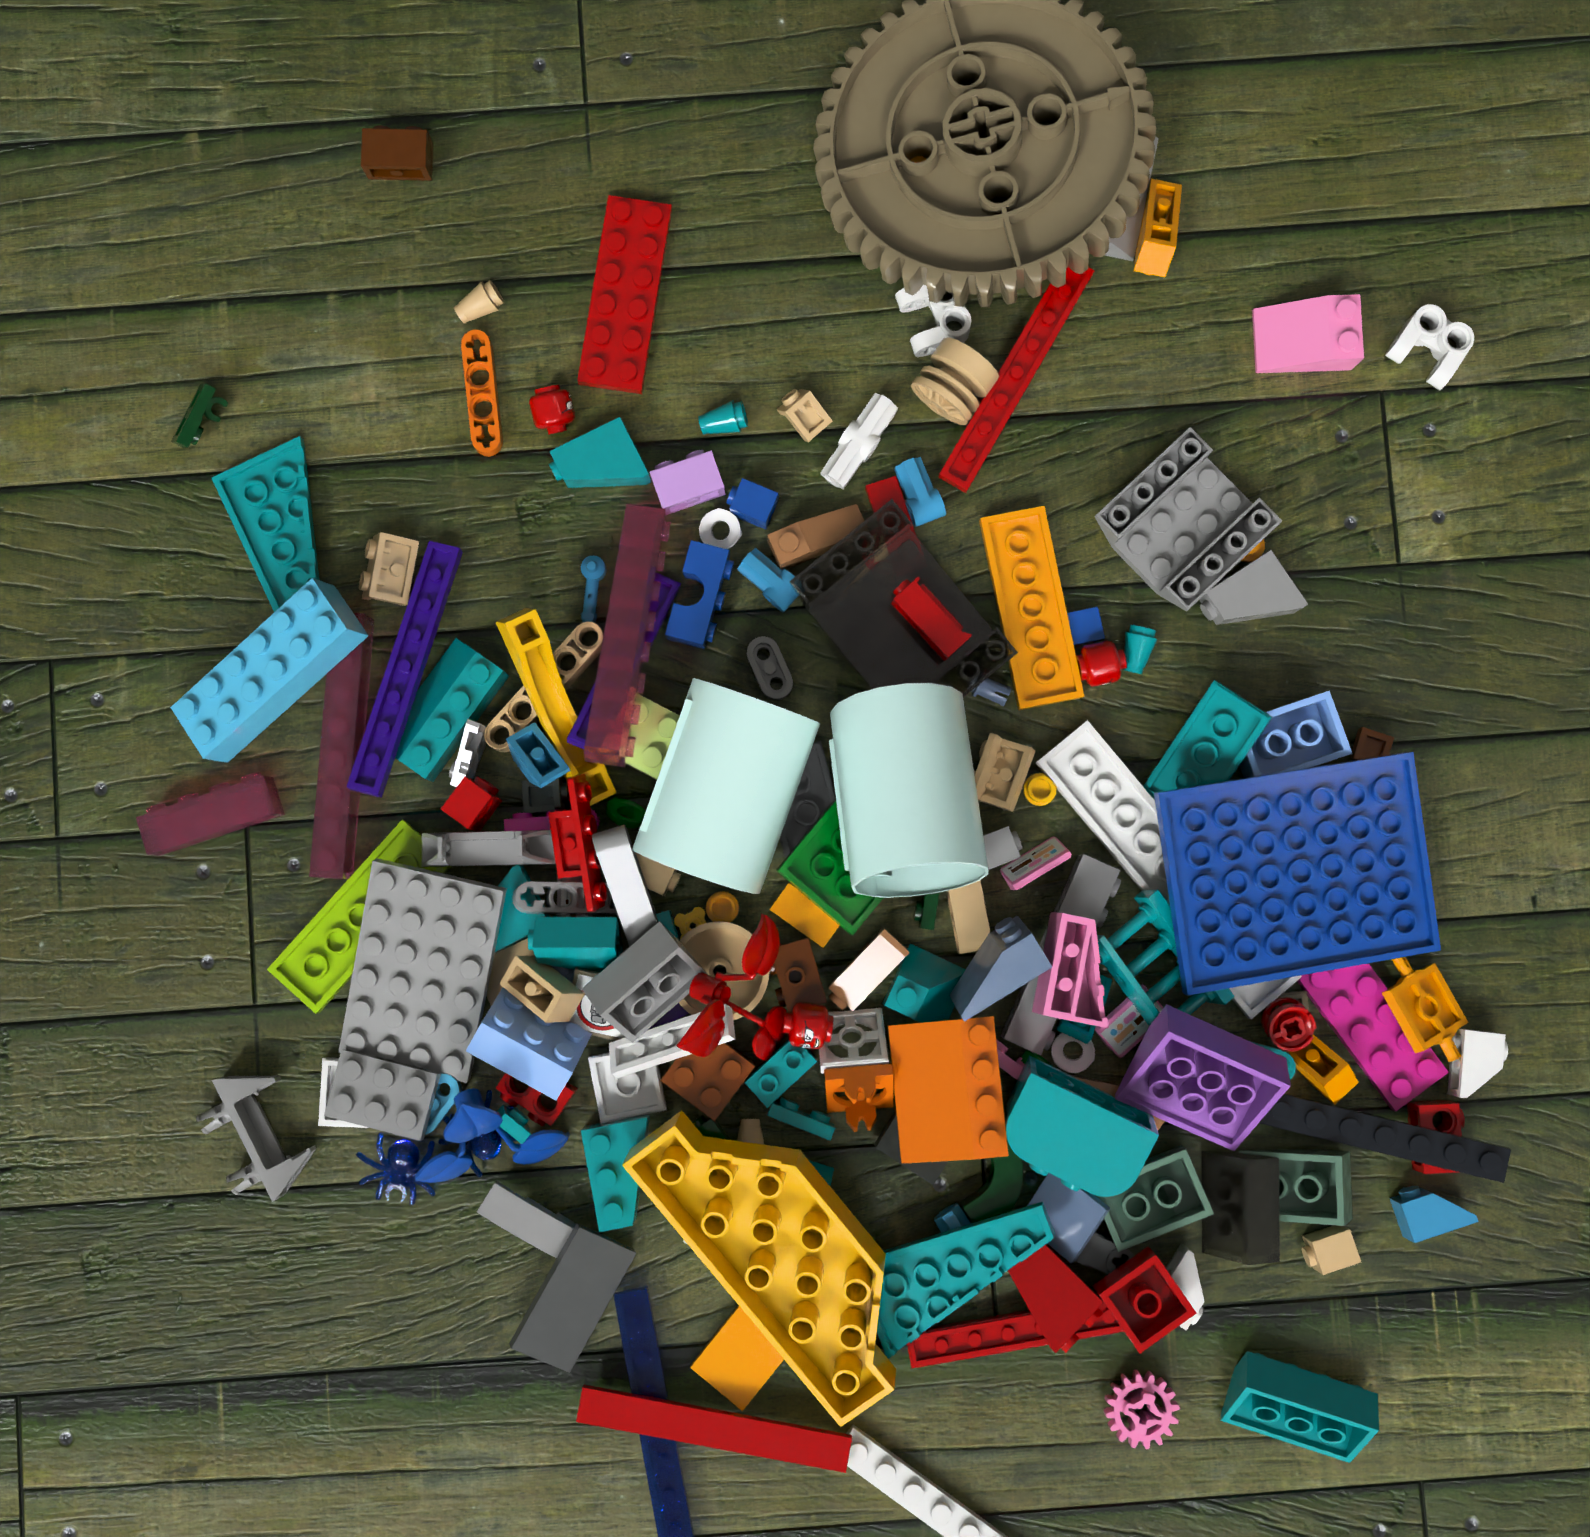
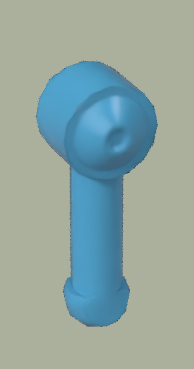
[581,555,607,622]

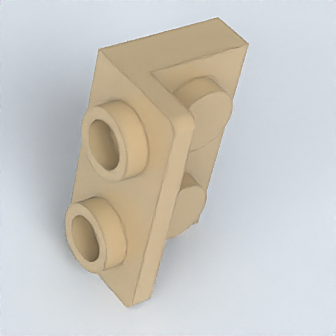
[359,532,419,606]

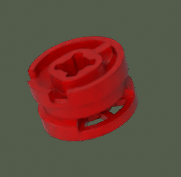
[1261,997,1316,1051]

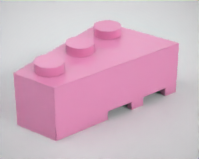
[1032,912,1109,1028]

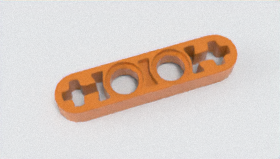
[461,330,503,457]

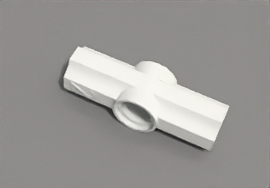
[821,393,898,490]

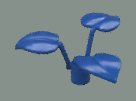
[415,1088,570,1183]

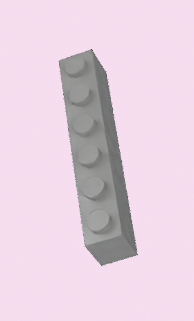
[1000,854,1121,1055]

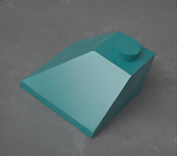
[882,944,966,1023]

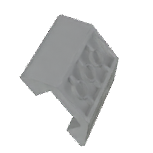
[1095,427,1282,612]

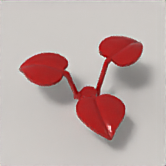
[676,913,787,1061]

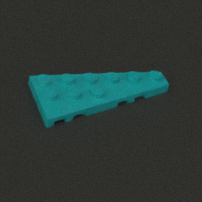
[211,436,319,612]

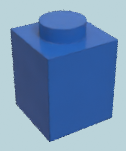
[727,478,779,530]

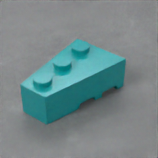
[581,1113,651,1232]

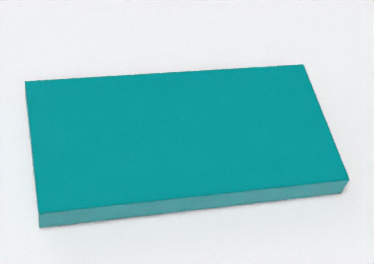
[1143,680,1273,800]

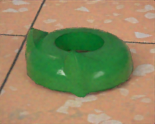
[606,797,646,829]

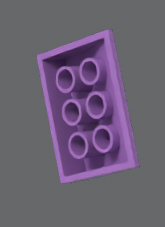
[1115,1004,1291,1151]

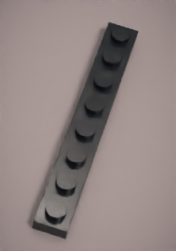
[1259,1094,1511,1183]

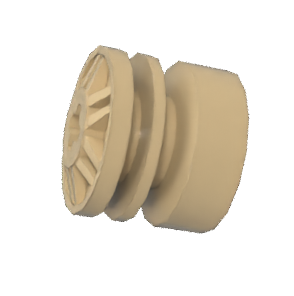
[911,337,999,425]

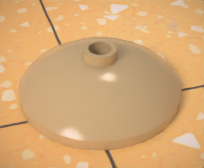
[679,921,769,1021]

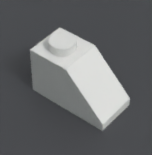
[1447,1028,1508,1098]
[1166,1244,1204,1330]

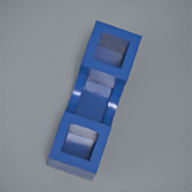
[665,540,734,650]

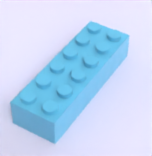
[170,578,369,763]

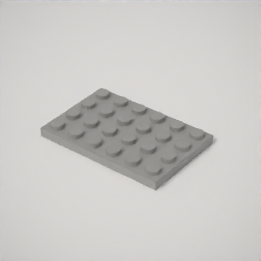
[339,858,507,1083]

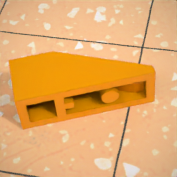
[1134,178,1182,277]

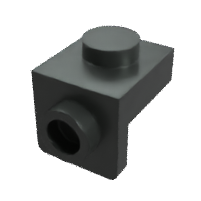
[521,777,570,814]

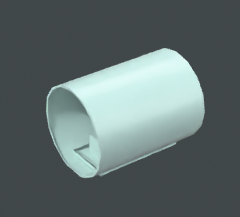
[632,678,820,894]
[829,683,989,898]

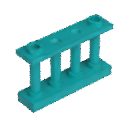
[1097,889,1235,1026]

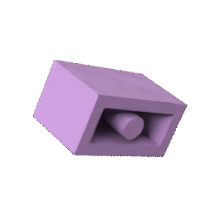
[650,450,726,515]

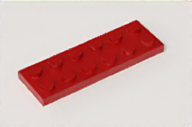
[577,195,672,394]

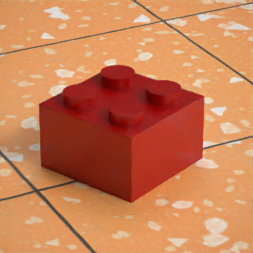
[1093,1246,1197,1354]

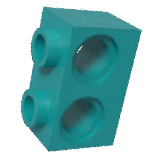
[744,1039,817,1108]

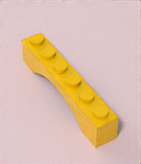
[496,608,617,806]

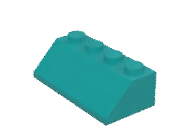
[395,638,510,782]
[1220,1351,1379,1463]

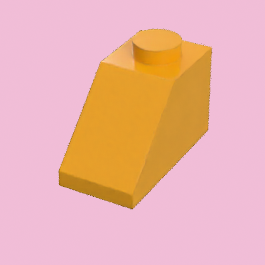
[1278,1034,1359,1105]

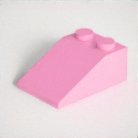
[1252,294,1364,373]

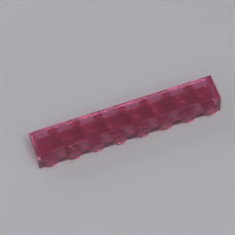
[584,503,671,767]
[309,613,374,879]

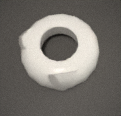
[699,508,742,550]
[1051,1033,1095,1073]

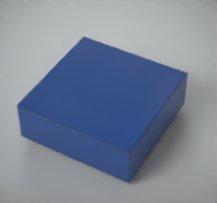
[1067,607,1105,646]

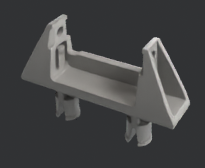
[422,830,556,867]
[196,1076,316,1202]

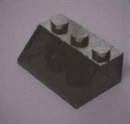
[1202,1151,1280,1265]

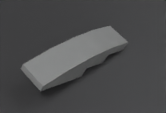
[477,1181,576,1258]

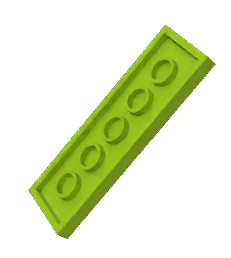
[267,820,451,1014]

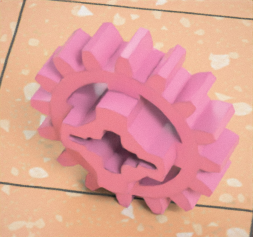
[1103,1370,1180,1449]

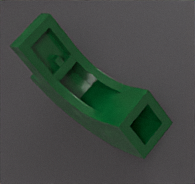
[960,1135,1023,1223]

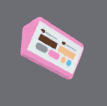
[1000,837,1072,890]
[1095,984,1163,1058]

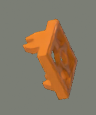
[824,1064,894,1132]

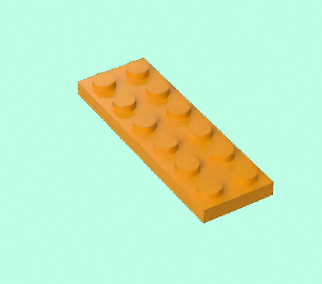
[979,506,1084,710]

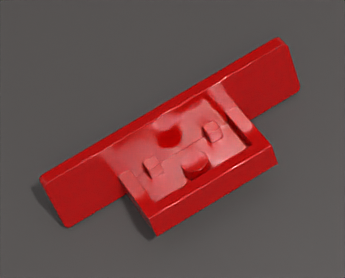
[548,774,607,912]

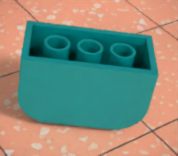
[1006,1055,1159,1197]

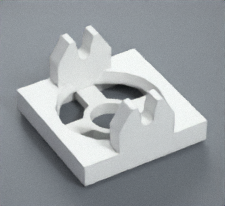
[819,1008,889,1073]

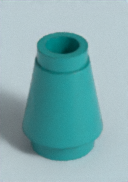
[698,400,748,435]
[1123,625,1157,674]

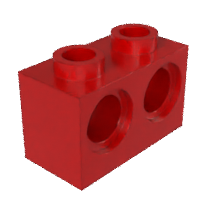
[441,776,503,832]
[496,1073,578,1126]
[1407,1100,1465,1174]

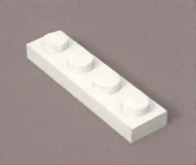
[609,1004,736,1078]

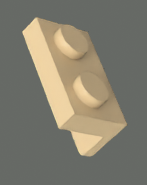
[974,733,1036,812]

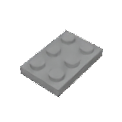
[324,1049,441,1141]

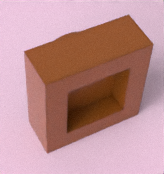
[1349,727,1394,760]

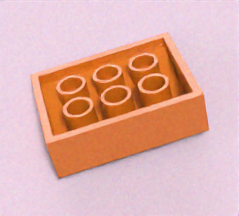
[888,1016,1009,1163]

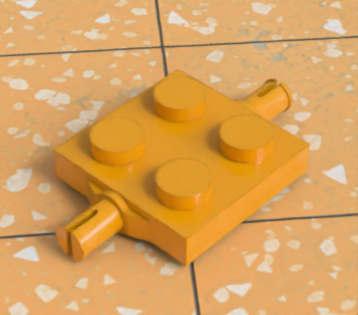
[1382,957,1469,1062]

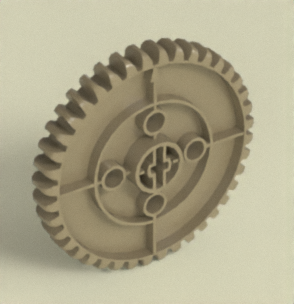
[813,0,1156,307]

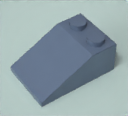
[949,916,1052,1022]

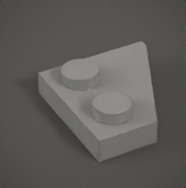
[449,719,487,787]

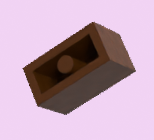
[361,125,433,181]

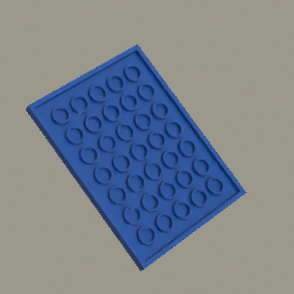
[1154,752,1441,996]

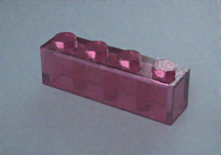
[136,772,285,856]

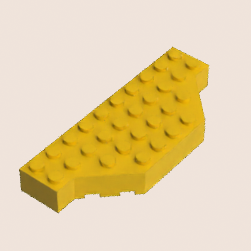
[622,1110,896,1427]

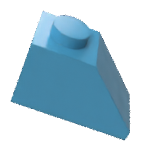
[506,722,570,788]
[1389,1186,1479,1243]

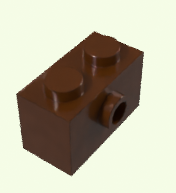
[769,937,827,1013]

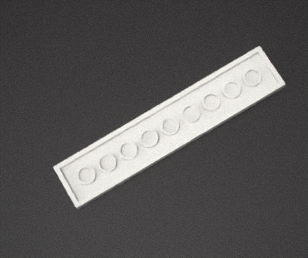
[1036,720,1302,1019]

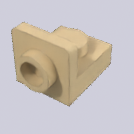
[777,389,833,442]

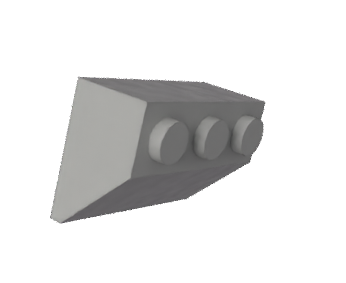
[582,921,708,1043]

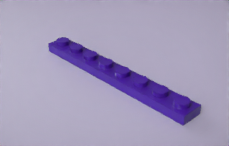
[346,541,463,798]

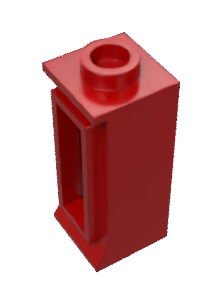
[891,577,972,661]

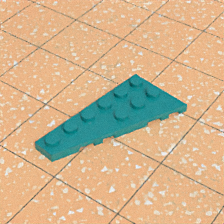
[877,1202,1055,1359]

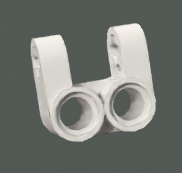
[895,285,972,357]
[1385,304,1474,391]

